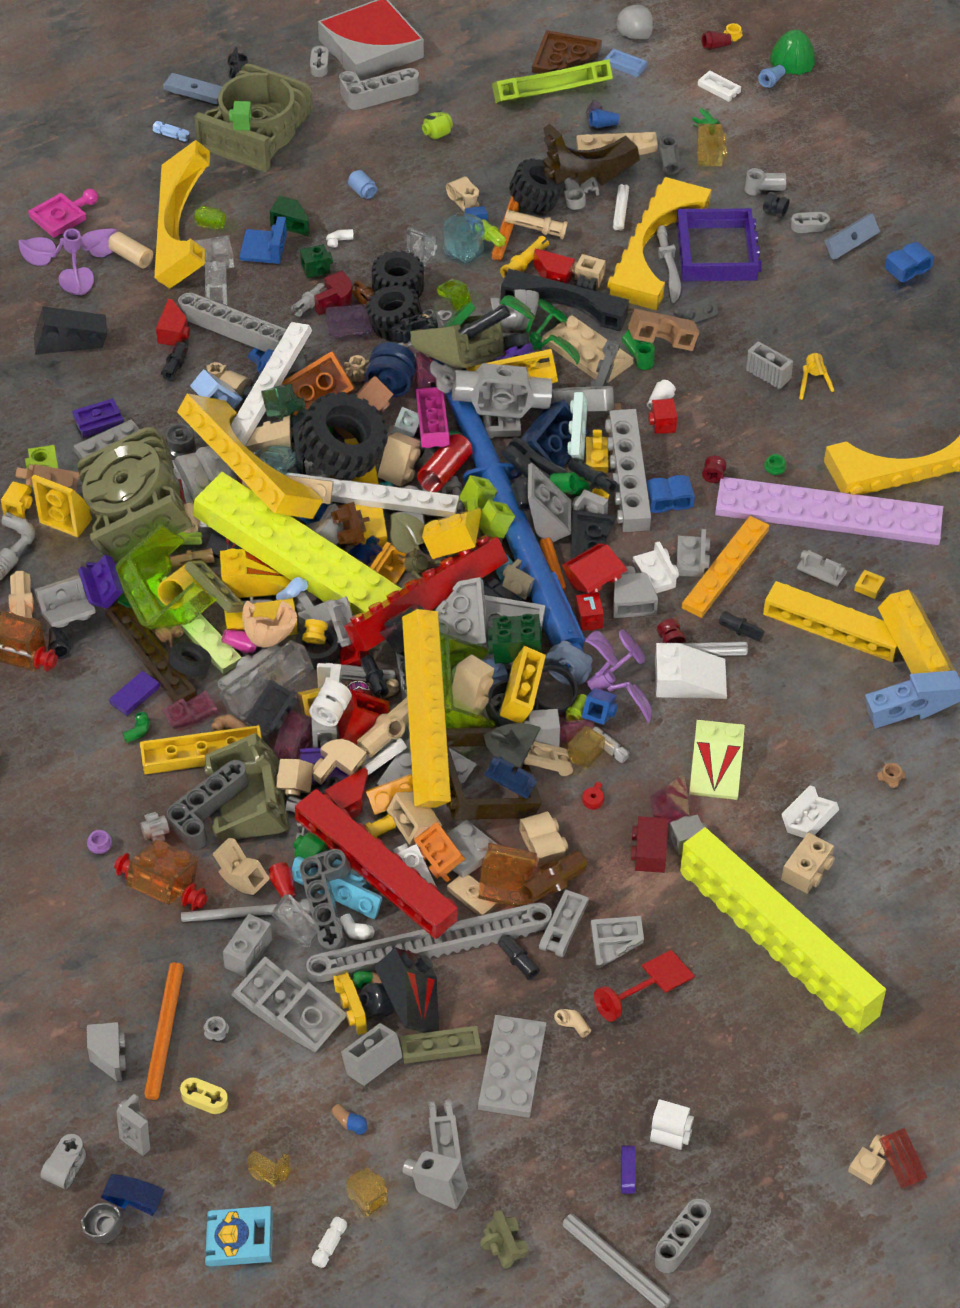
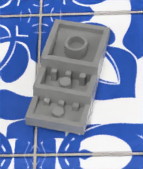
[231,957,347,1052]

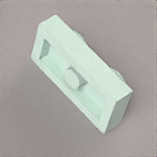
[392,407,419,438]

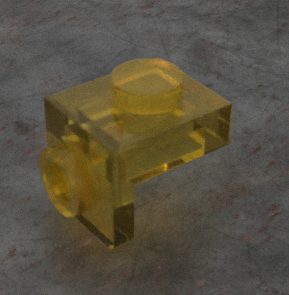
[247,1150,291,1187]

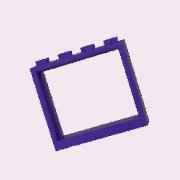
[677,208,762,281]

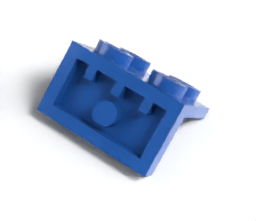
[239,217,287,264]

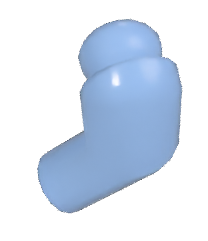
[276,577,308,600]

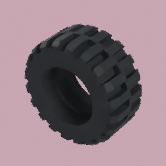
[298,392,388,479]

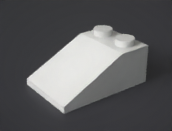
[655,643,727,699]

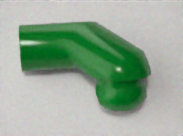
[122,712,151,743]

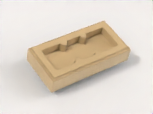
[447,874,500,916]

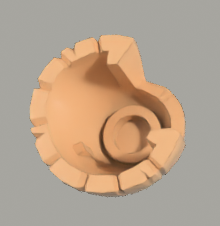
[242,601,297,648]

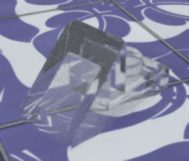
[205,262,228,304]
[271,894,317,947]

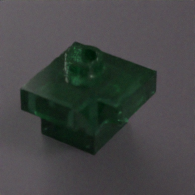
[261,384,306,419]

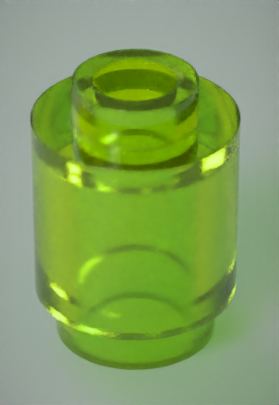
[194,205,226,230]

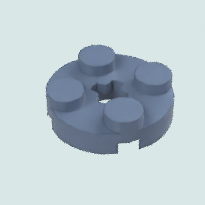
[545,641,593,685]

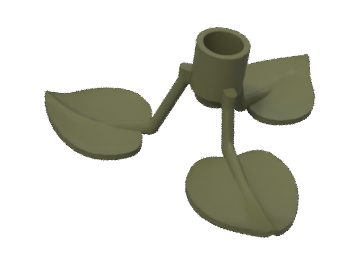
[390,513,458,590]

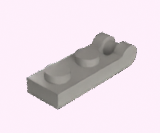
[539,889,589,958]

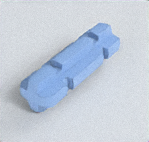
[153,121,190,142]

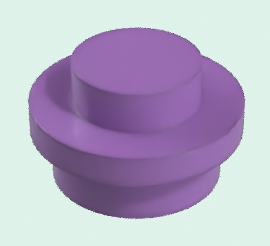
[87,830,112,854]

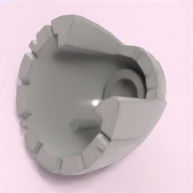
[491,290,539,332]

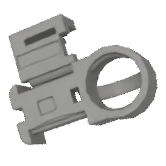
[564,177,599,210]

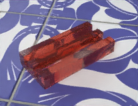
[879,1128,927,1189]

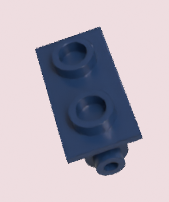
[484,756,537,799]

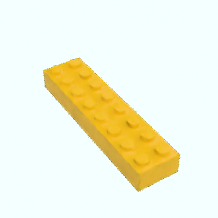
[140,725,262,775]

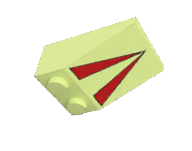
[689,720,745,800]

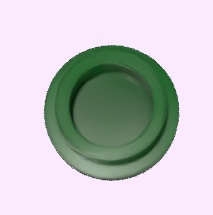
[764,454,786,475]

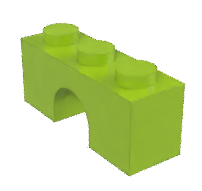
[459,475,515,539]

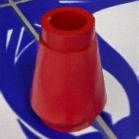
[268,862,296,901]

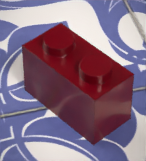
[631,816,668,873]

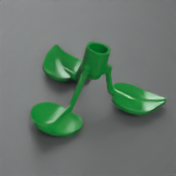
[500,295,580,365]

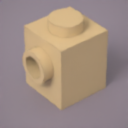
[276,759,314,796]

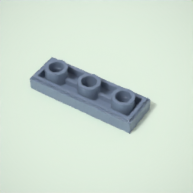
[163,73,223,104]
[824,213,880,259]

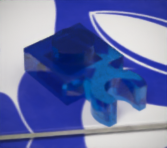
[347,535,383,565]

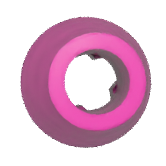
[222,629,257,654]

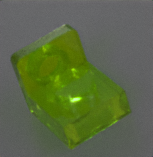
[436,279,471,310]

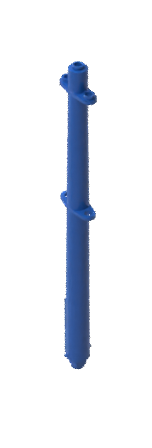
[416,356,585,668]

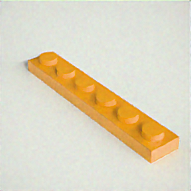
[682,516,769,618]

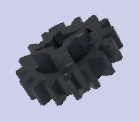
[392,315,438,343]

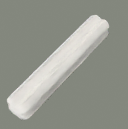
[613,184,629,231]

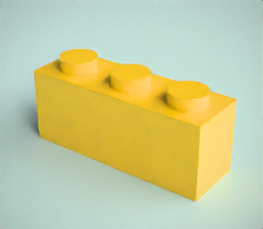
[224,598,298,635]
[500,646,546,723]

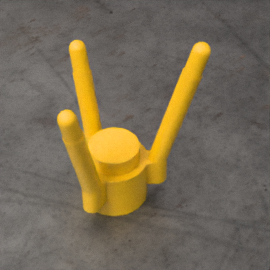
[799,353,834,400]

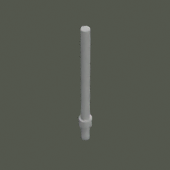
[181,899,311,922]

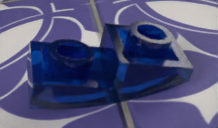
[100,1174,165,1216]

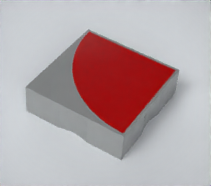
[318,0,424,81]

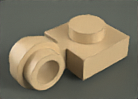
[848,1134,892,1185]

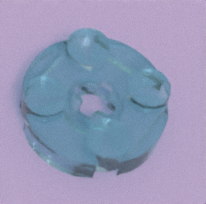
[253,446,296,475]

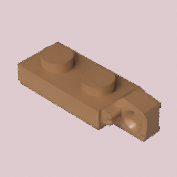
[15,464,80,492]

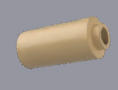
[108,232,153,269]

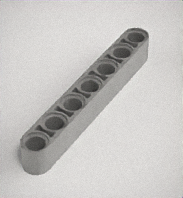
[178,293,287,352]

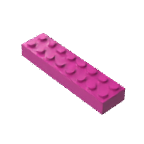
[416,387,450,448]

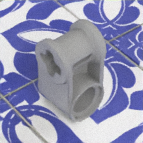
[41,1134,86,1189]

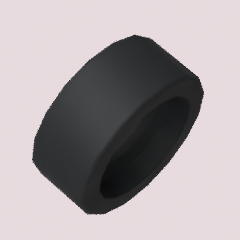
[295,627,340,669]

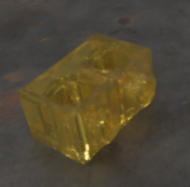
[697,124,727,166]

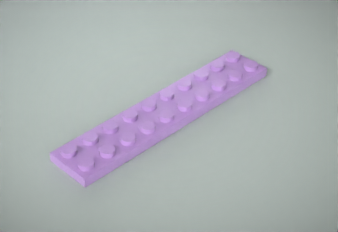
[715,477,943,545]

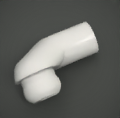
[326,229,353,247]
[340,914,375,940]

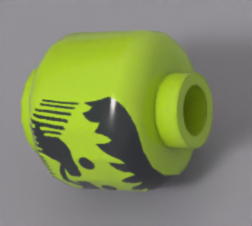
[422,110,453,140]

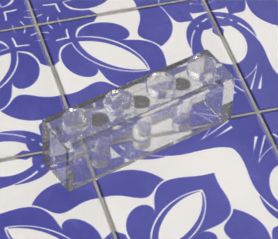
[219,640,314,722]

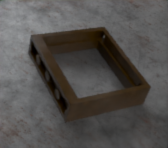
[446,727,542,820]

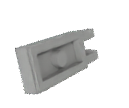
[428,1099,462,1163]

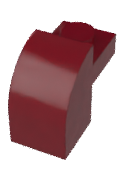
[314,270,352,315]

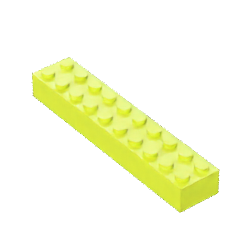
[193,472,402,616]
[680,827,886,1034]

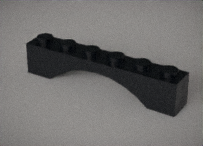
[500,269,629,332]

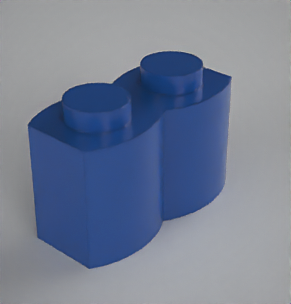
[885,242,934,282]
[646,475,695,513]

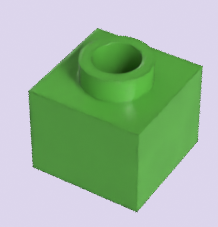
[229,101,252,131]

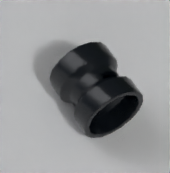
[763,192,790,218]

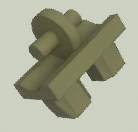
[480,1211,529,1269]

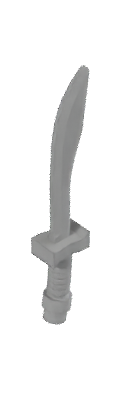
[657,225,681,304]

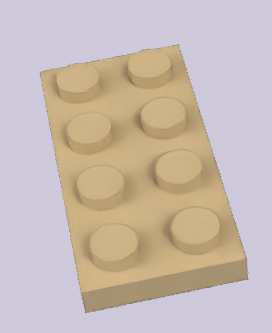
[542,315,634,382]

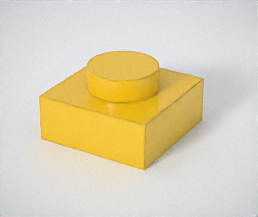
[854,570,885,599]

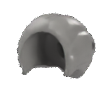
[617,5,653,39]

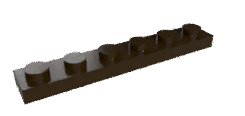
[105,603,197,706]

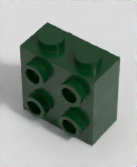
[488,614,542,664]

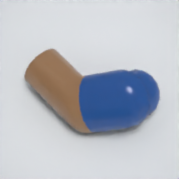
[331,1104,367,1135]

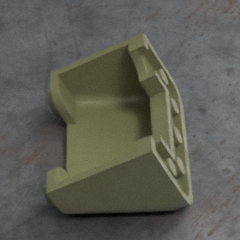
[410,315,505,369]
[204,733,289,841]

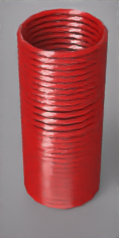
[417,434,472,492]

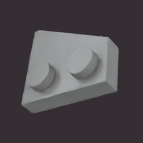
[590,916,644,969]

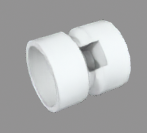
[309,680,352,727]

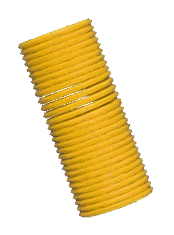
[157,563,203,608]

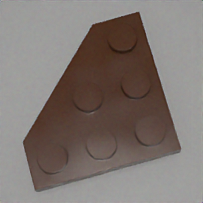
[532,30,602,74]

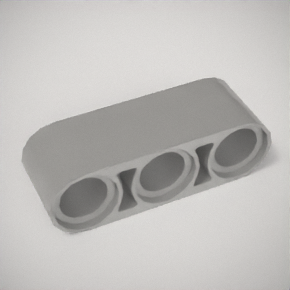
[552,386,615,411]
[654,1199,711,1273]

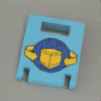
[205,1206,273,1266]

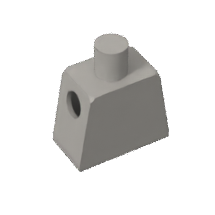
[613,566,658,618]
[402,1151,468,1209]

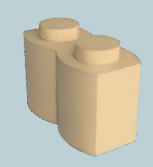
[519,811,568,868]

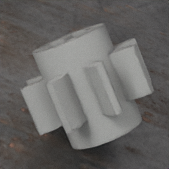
[140,812,169,844]

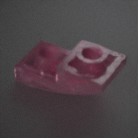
[162,691,219,729]

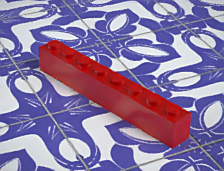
[344,535,509,651]
[295,789,458,940]

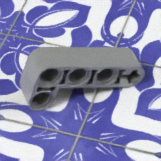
[339,68,419,110]

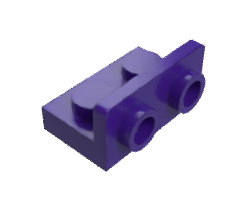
[78,555,123,609]

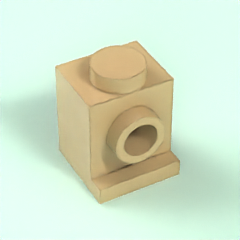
[572,254,606,289]

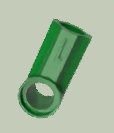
[622,330,655,370]
[550,472,589,496]

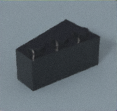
[34,306,107,355]

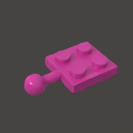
[28,189,99,238]

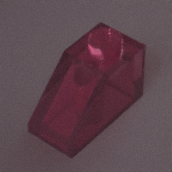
[273,710,313,762]

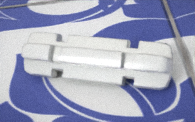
[312,1217,347,1268]

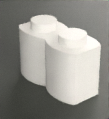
[650,1099,694,1150]

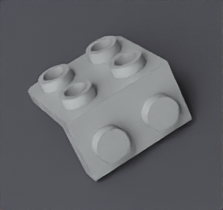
[34,575,96,628]

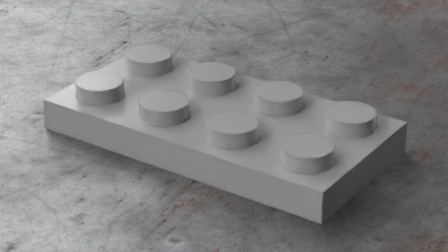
[478,1015,546,1118]

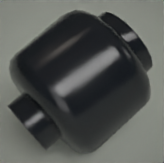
[359,983,395,1017]

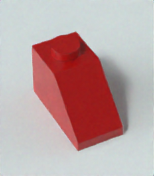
[534,248,575,284]
[156,299,190,346]
[325,767,368,819]

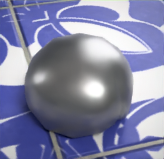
[81,1203,123,1244]

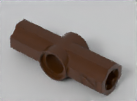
[519,851,588,903]

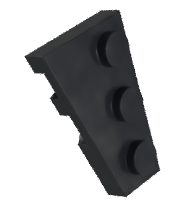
[570,510,617,560]

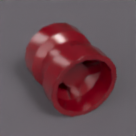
[656,618,686,644]

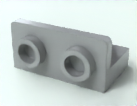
[676,529,710,577]
[117,1094,150,1156]

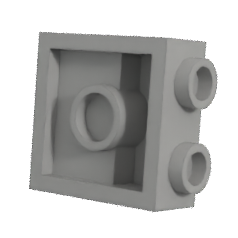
[173,446,237,499]

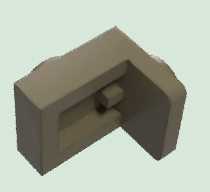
[502,559,535,599]

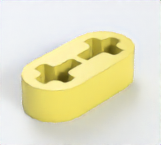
[180,1078,228,1114]

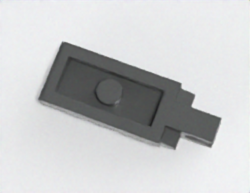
[590,340,620,387]

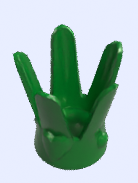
[692,108,720,135]

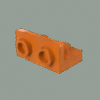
[414,822,465,882]

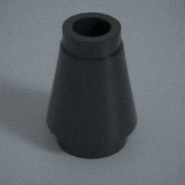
[511,477,530,511]
[48,627,71,659]

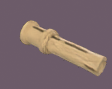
[504,209,568,240]

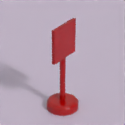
[594,950,695,1022]

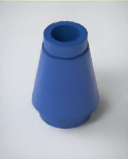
[589,109,619,129]

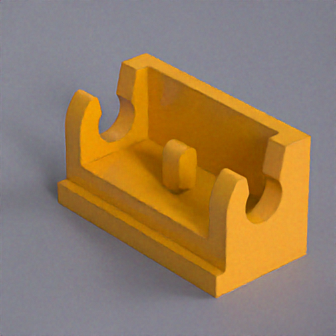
[370,542,407,585]

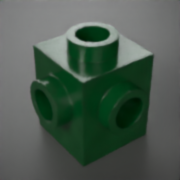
[300,244,333,278]

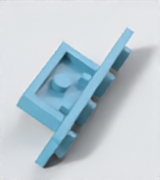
[292,856,382,919]

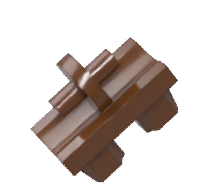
[331,502,370,546]

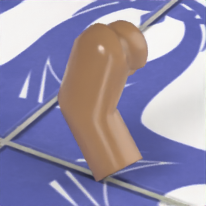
[211,714,248,731]

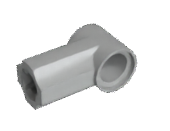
[744,168,786,196]

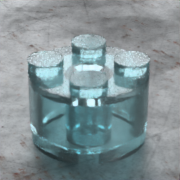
[443,214,485,263]

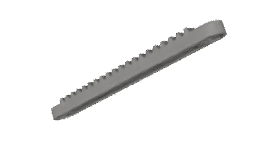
[306,902,552,982]

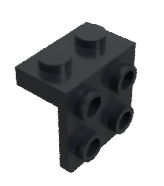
[245,679,298,735]

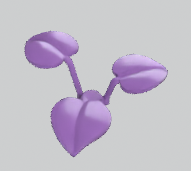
[19,229,117,295]
[585,629,652,724]

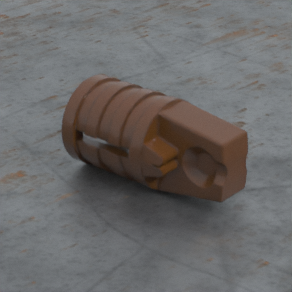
[352,280,375,309]

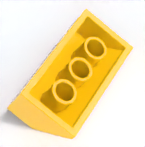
[878,589,956,674]

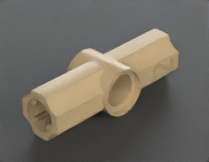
[9,571,34,637]
[357,697,409,758]

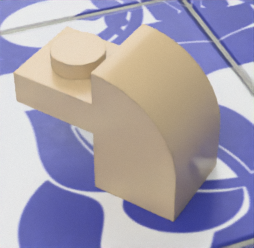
[313,739,366,785]
[213,838,270,895]

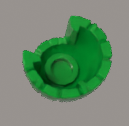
[770,29,815,75]

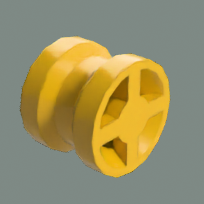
[302,619,328,644]

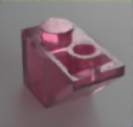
[650,775,691,825]

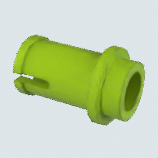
[566,694,587,724]

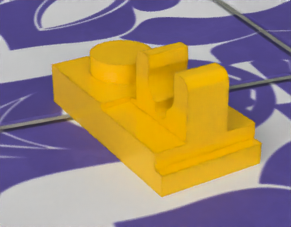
[586,430,608,473]

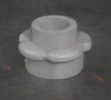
[204,1016,229,1041]

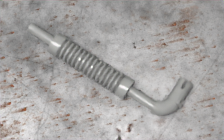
[0,512,35,581]

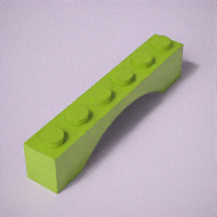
[492,59,613,103]

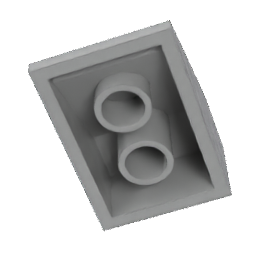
[528,463,571,542]

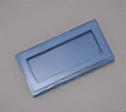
[604,48,647,77]

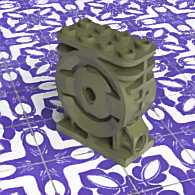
[194,64,313,172]
[77,427,193,563]

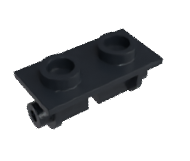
[227,46,248,79]

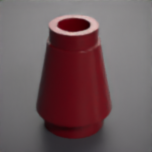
[701,31,732,50]

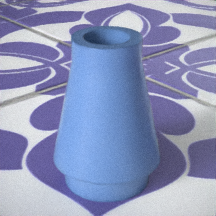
[758,65,785,88]

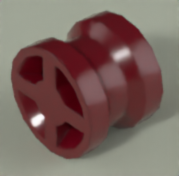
[702,455,727,483]

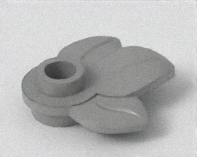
[430,361,462,393]

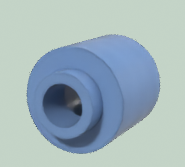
[348,170,377,199]

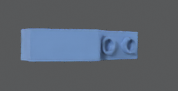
[865,671,960,729]

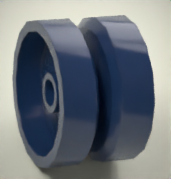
[365,342,417,398]

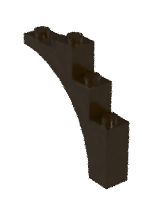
[543,124,640,185]

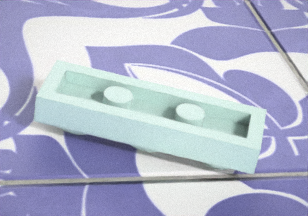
[568,392,588,462]

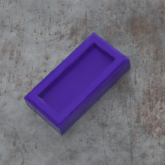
[109,671,160,716]

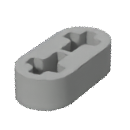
[310,46,329,77]
[791,212,830,233]

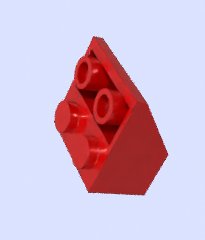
[562,543,627,594]
[337,689,391,746]

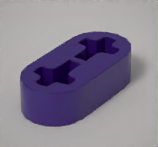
[621,1145,636,1194]

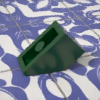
[269,196,310,236]

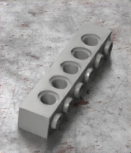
[605,409,651,532]

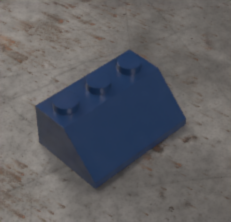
[521,399,590,467]

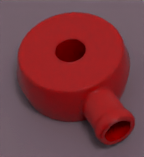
[582,782,605,810]

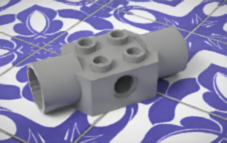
[452,363,552,418]

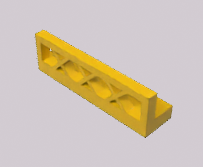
[466,349,558,383]

